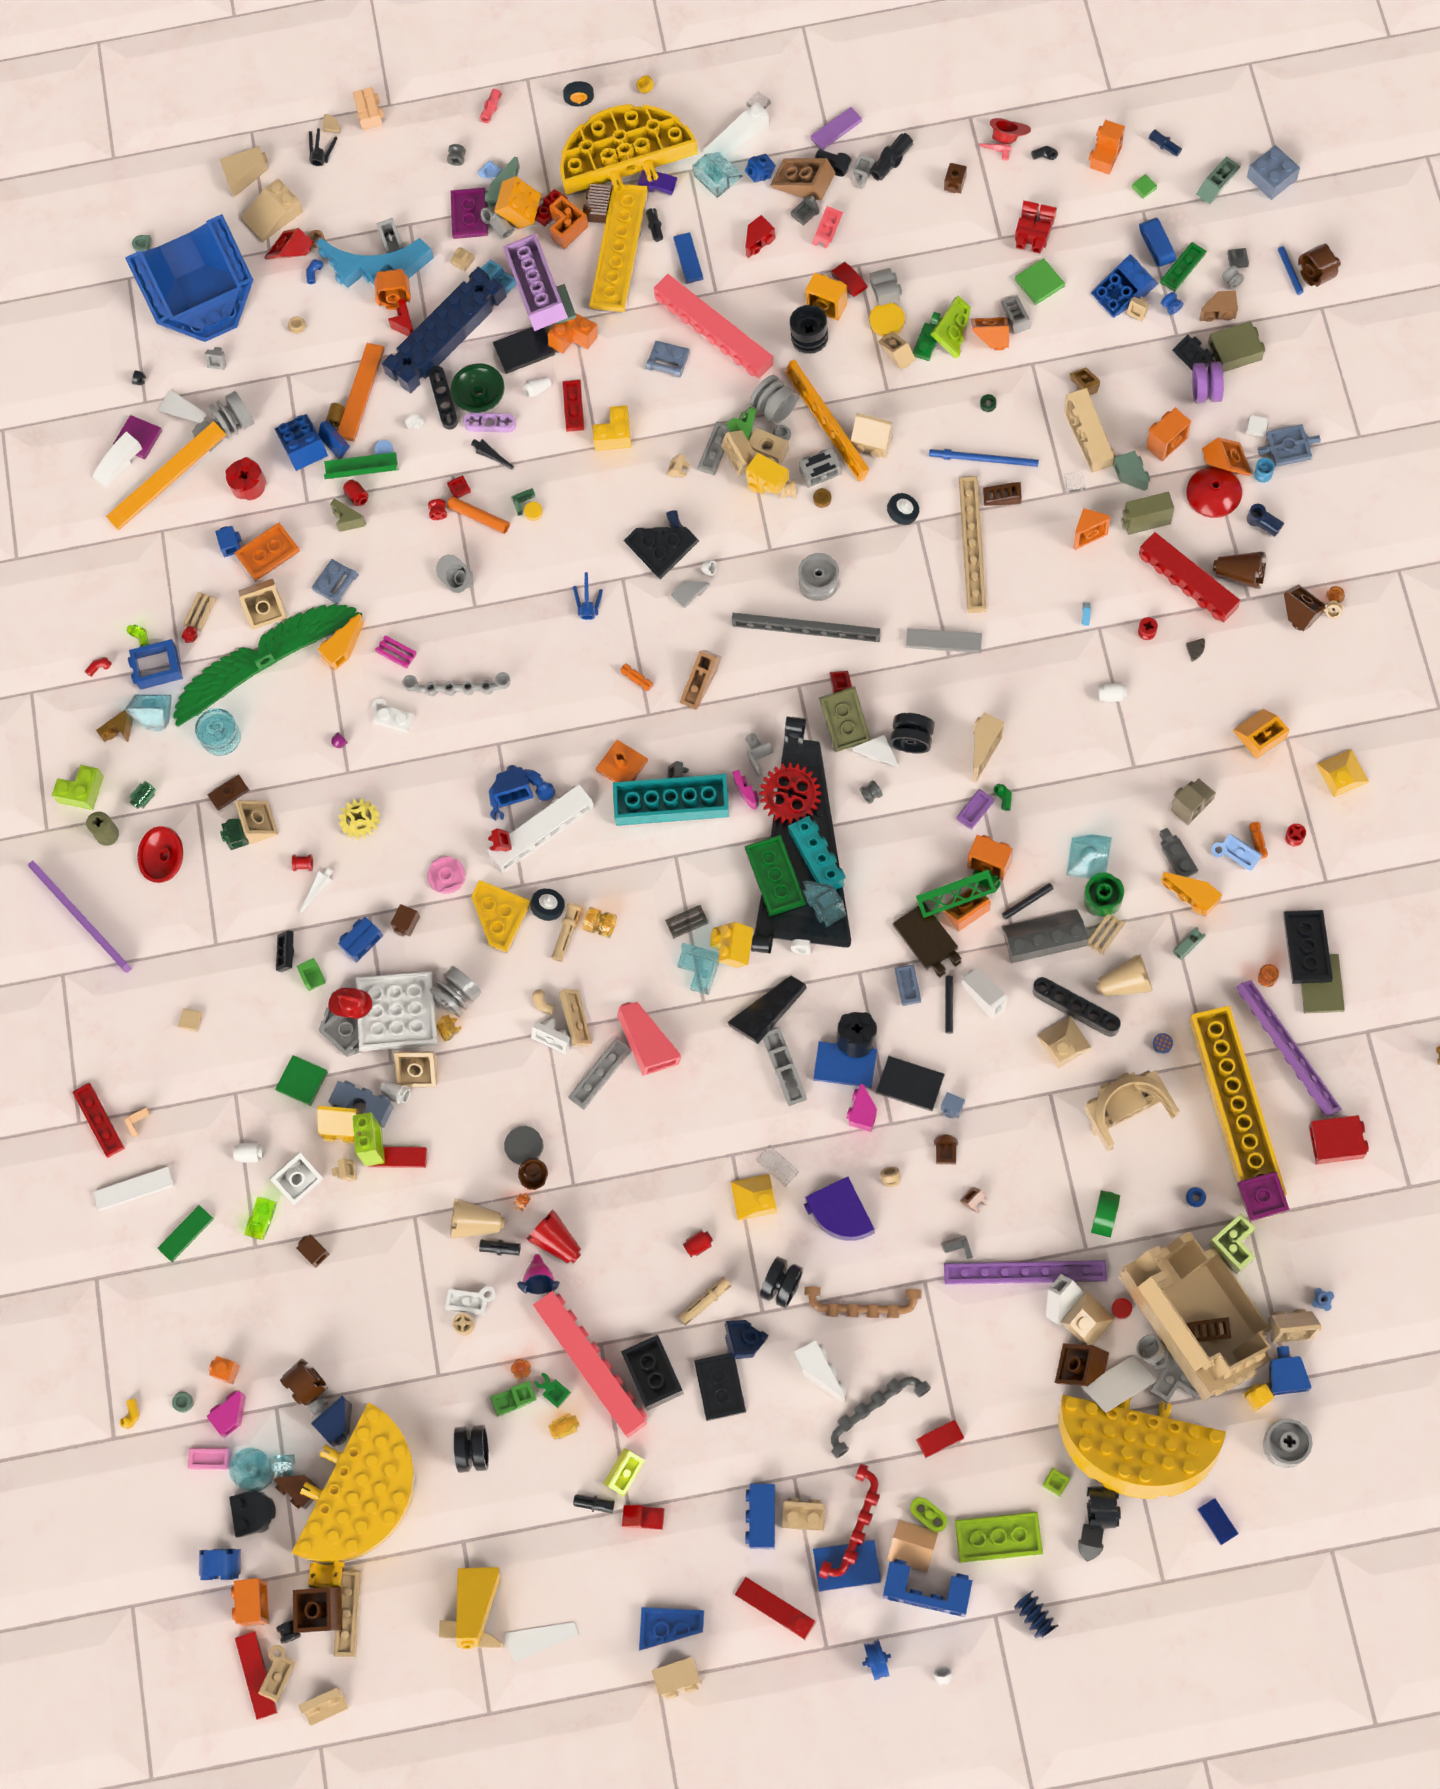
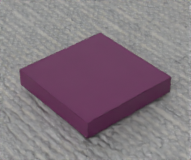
[113,415,163,459]
[1237,1171,1290,1222]

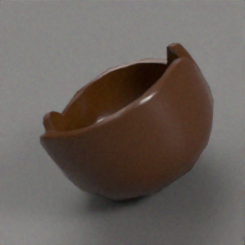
[518,1158,548,1190]

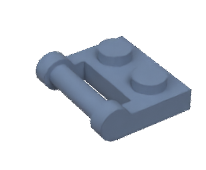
[646,340,690,378]
[311,559,359,604]

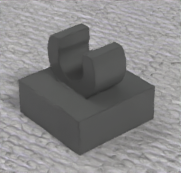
[1227,248,1249,268]
[667,761,689,778]

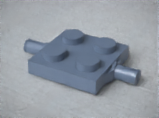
[1257,424,1321,467]

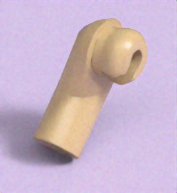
[532,989,555,1015]

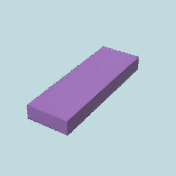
[811,107,862,150]

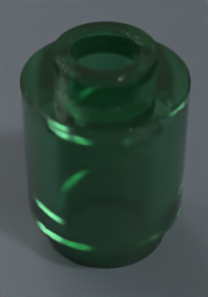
[129,781,156,809]

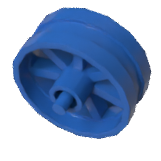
[862,1639,891,1681]

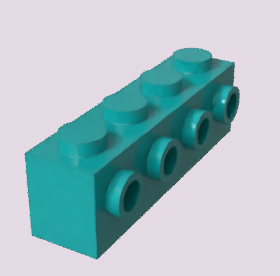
[788,816,846,896]

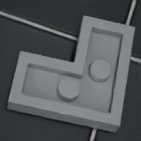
[1150,1358,1198,1403]

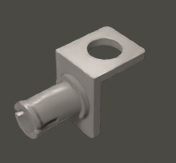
[745,733,773,777]

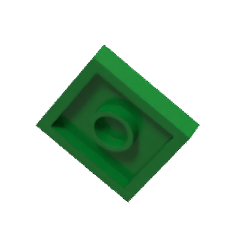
[275,1055,328,1106]

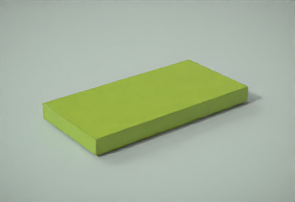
[955,1512,1043,1563]

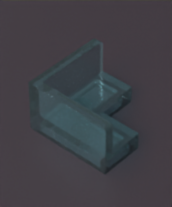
[677,943,719,995]

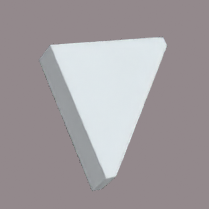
[852,735,898,768]

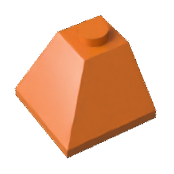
[971,317,1009,351]
[1202,437,1252,476]

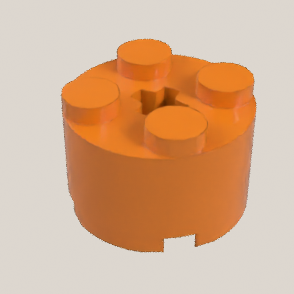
[374,269,411,310]

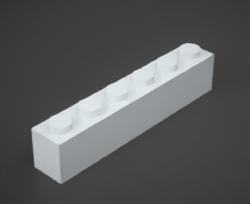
[487,784,594,873]

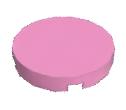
[427,856,466,894]

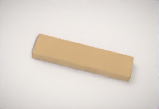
[334,1571,361,1657]

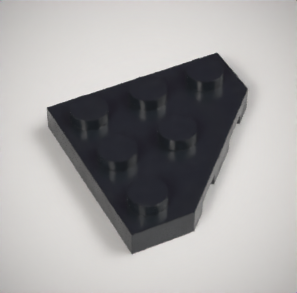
[623,527,699,580]

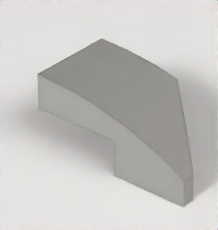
[852,154,876,188]
[671,582,711,608]

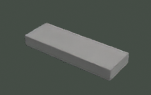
[697,422,730,476]

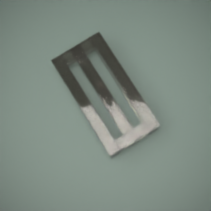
[665,905,708,939]

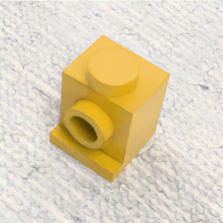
[1243,1383,1275,1412]

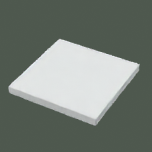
[355,971,438,1051]

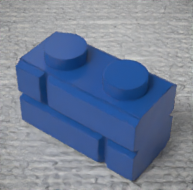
[338,917,383,963]

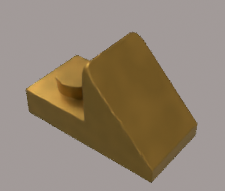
[1070,367,1100,395]
[96,709,133,742]

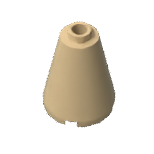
[1096,954,1153,997]
[450,1198,505,1239]

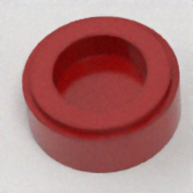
[1111,1298,1132,1319]

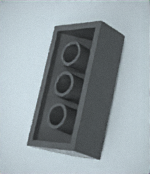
[1002,909,1088,963]

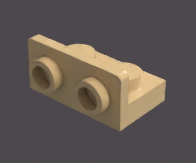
[782,1498,825,1531]
[298,1687,349,1726]

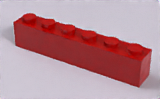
[1139,532,1240,623]

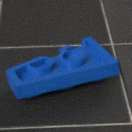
[639,1607,704,1651]

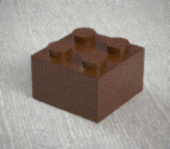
[293,1587,342,1633]

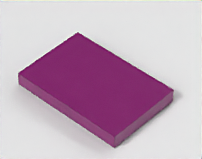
[451,187,488,239]

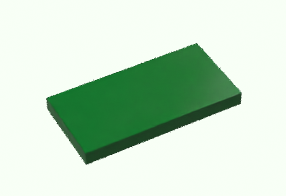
[744,835,806,916]

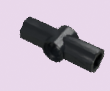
[870,133,913,181]

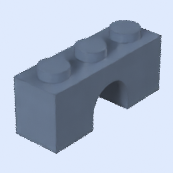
[328,1080,394,1128]

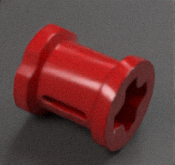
[292,854,313,872]

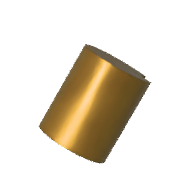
[325,403,345,427]

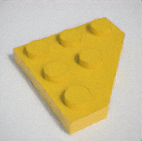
[471,880,530,953]

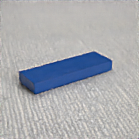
[673,232,704,284]

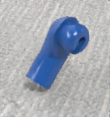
[306,259,323,285]

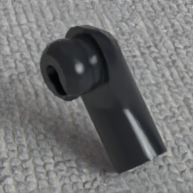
[1031,146,1058,160]

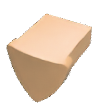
[124,1107,151,1138]

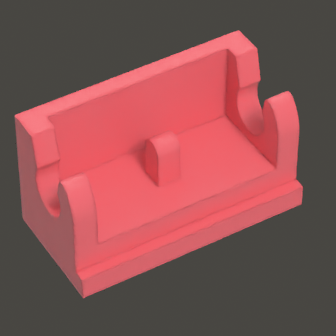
[812,206,843,248]

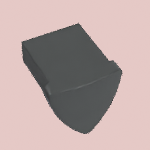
[791,195,820,226]
[941,1236,973,1259]
[1078,1524,1104,1561]

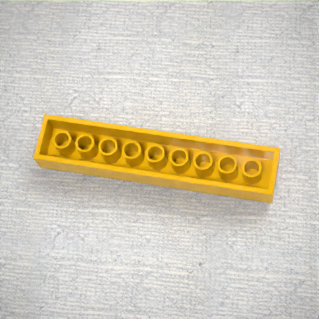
[1189,1005,1287,1208]

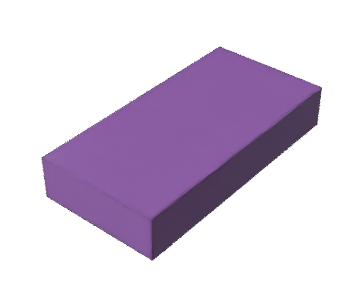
[956,789,995,830]

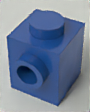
[215,526,242,558]

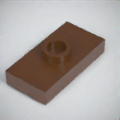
[207,774,250,811]

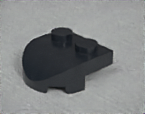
[229,1491,276,1538]

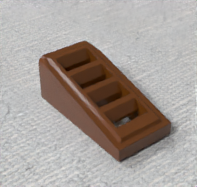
[983,482,1022,506]
[1187,1317,1231,1342]

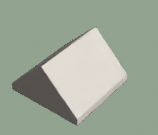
[269,1152,323,1205]

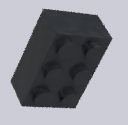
[621,1335,684,1411]

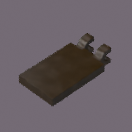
[893,902,961,978]

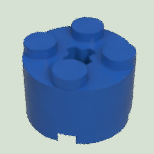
[199,1549,241,1580]

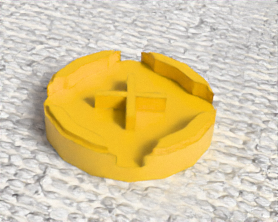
[869,303,905,336]

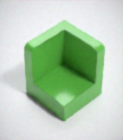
[296,958,326,991]

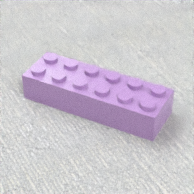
[503,233,568,331]

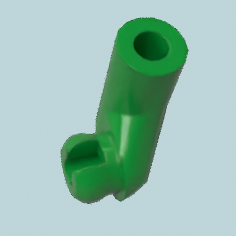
[993,784,1012,811]

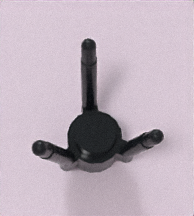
[309,128,338,166]

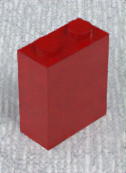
[1309,1115,1369,1165]

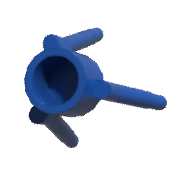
[573,572,603,620]

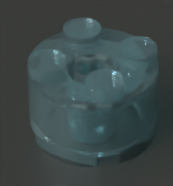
[229,1448,275,1492]

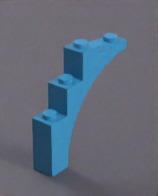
[316,238,434,288]

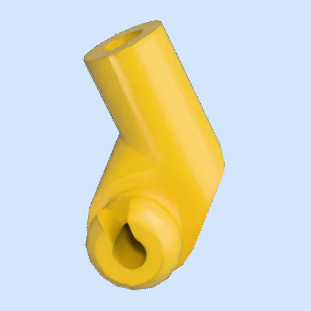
[120,1399,140,1429]

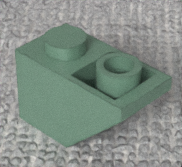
[1113,450,1150,491]

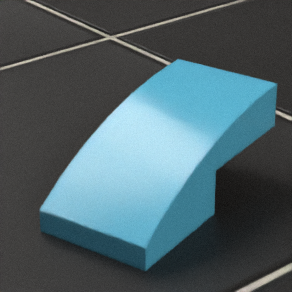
[481,259,517,294]

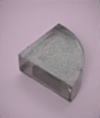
[1186,638,1205,662]

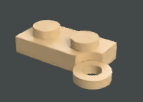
[258,1645,296,1702]

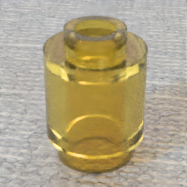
[548,1413,580,1440]

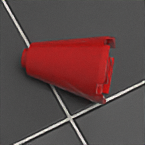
[526,1210,581,1264]

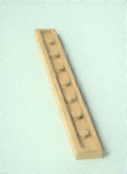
[959,476,986,613]

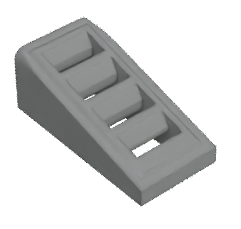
[1001,295,1031,334]

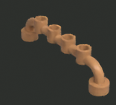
[804,1287,922,1318]

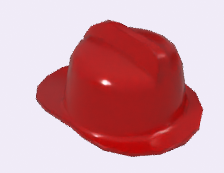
[990,118,1031,144]
[328,988,372,1019]

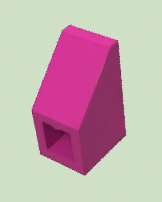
[846,1084,877,1132]
[207,1391,246,1438]

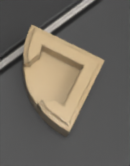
[322,114,340,133]

